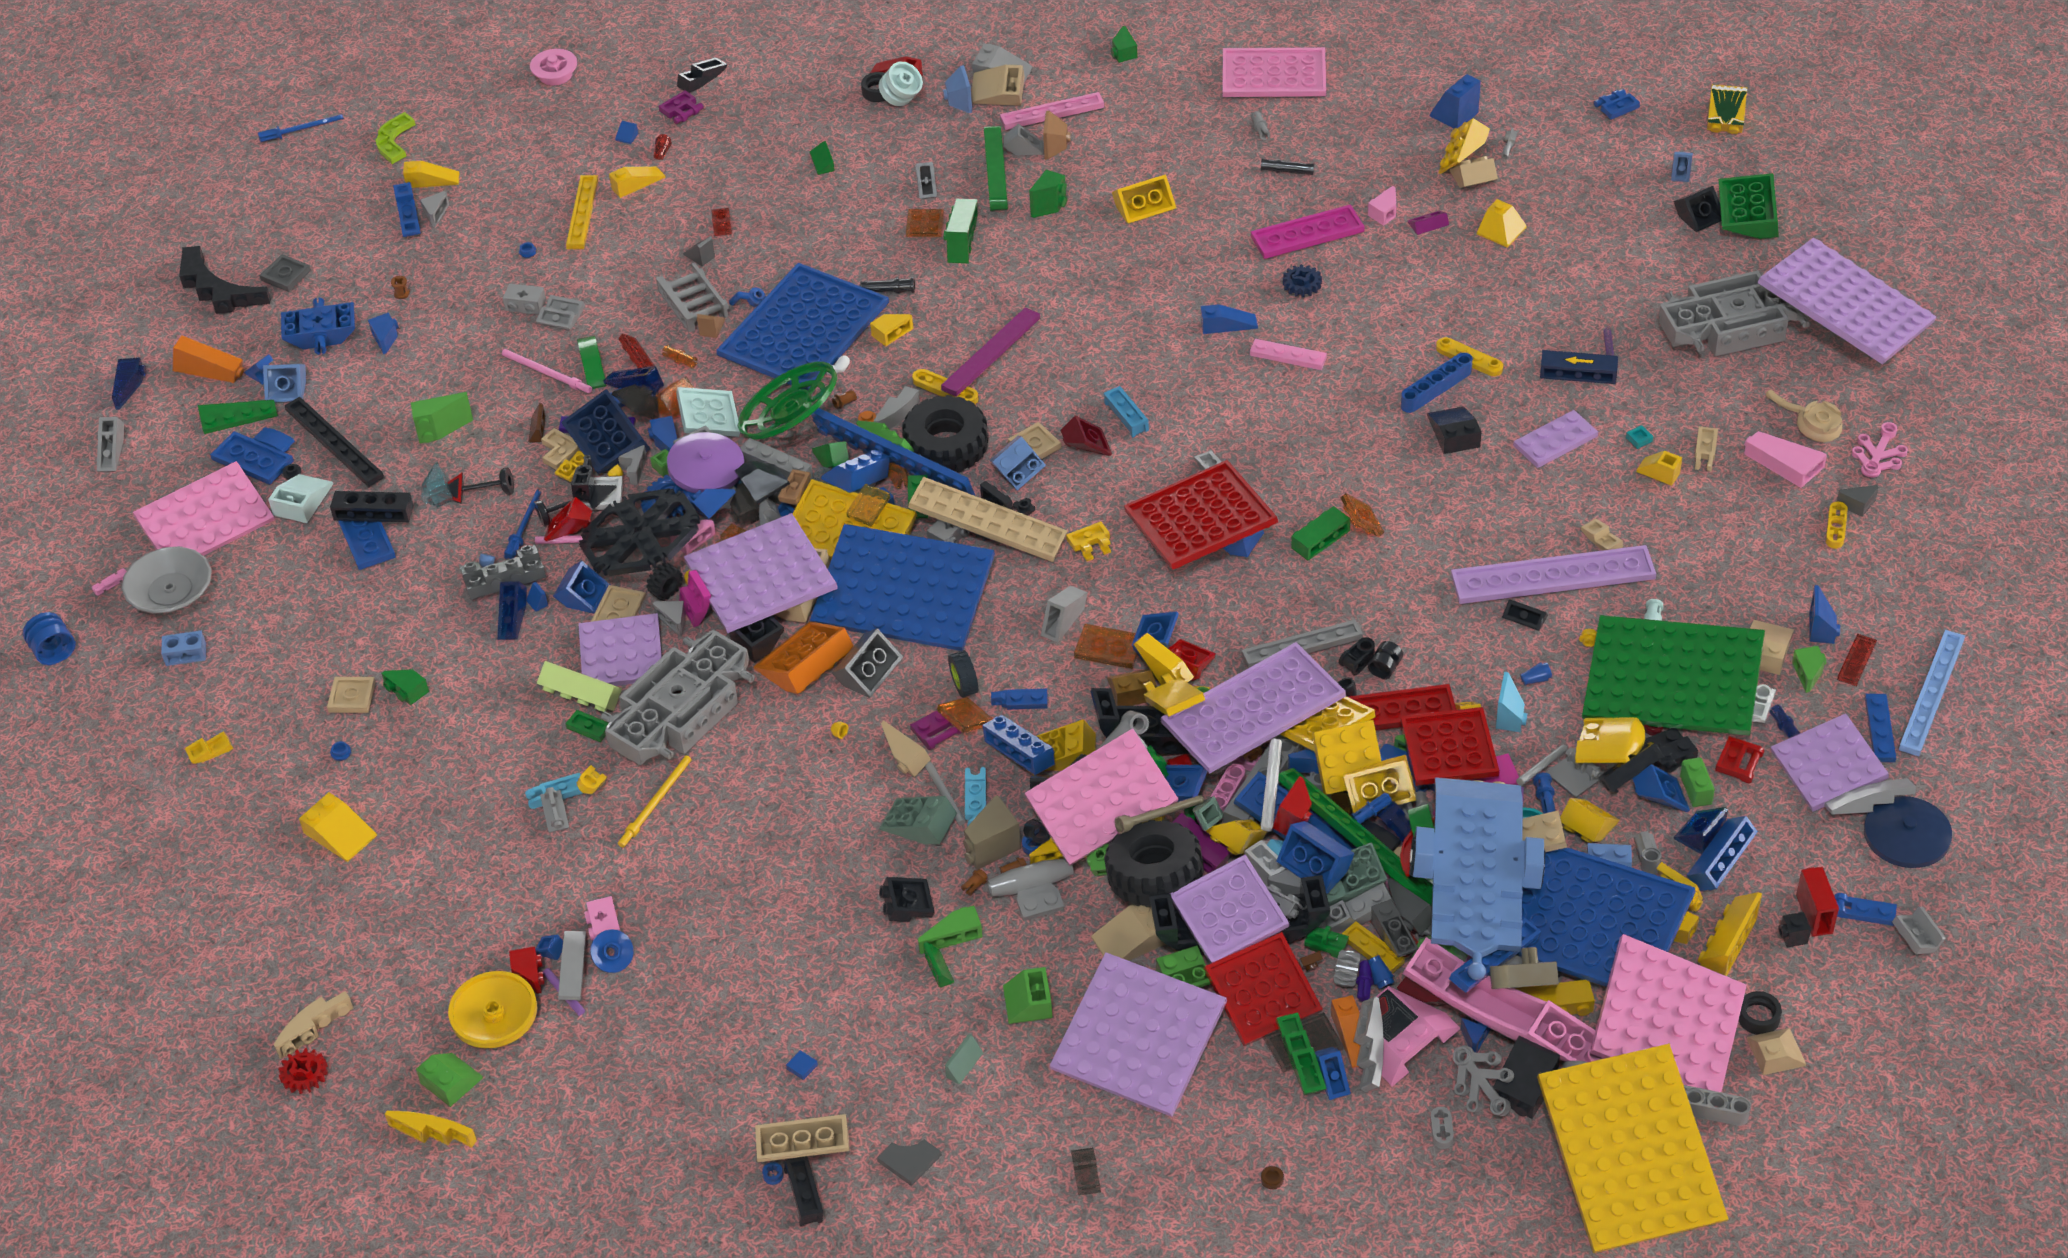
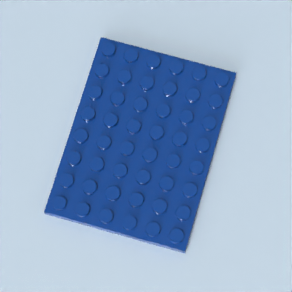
[716,263,889,390]
[810,524,995,651]
[1516,847,1695,987]

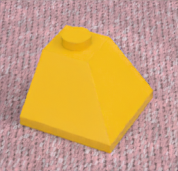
[1477,199,1527,248]

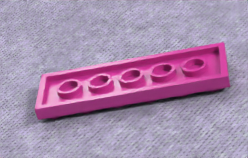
[1251,204,1365,259]

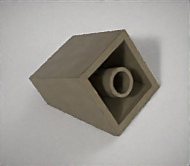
[963,795,1021,870]

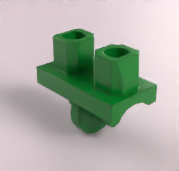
[1304,925,1349,958]

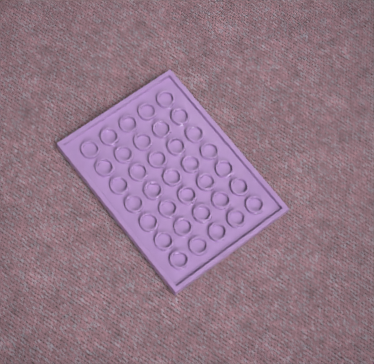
[1758,238,1936,365]

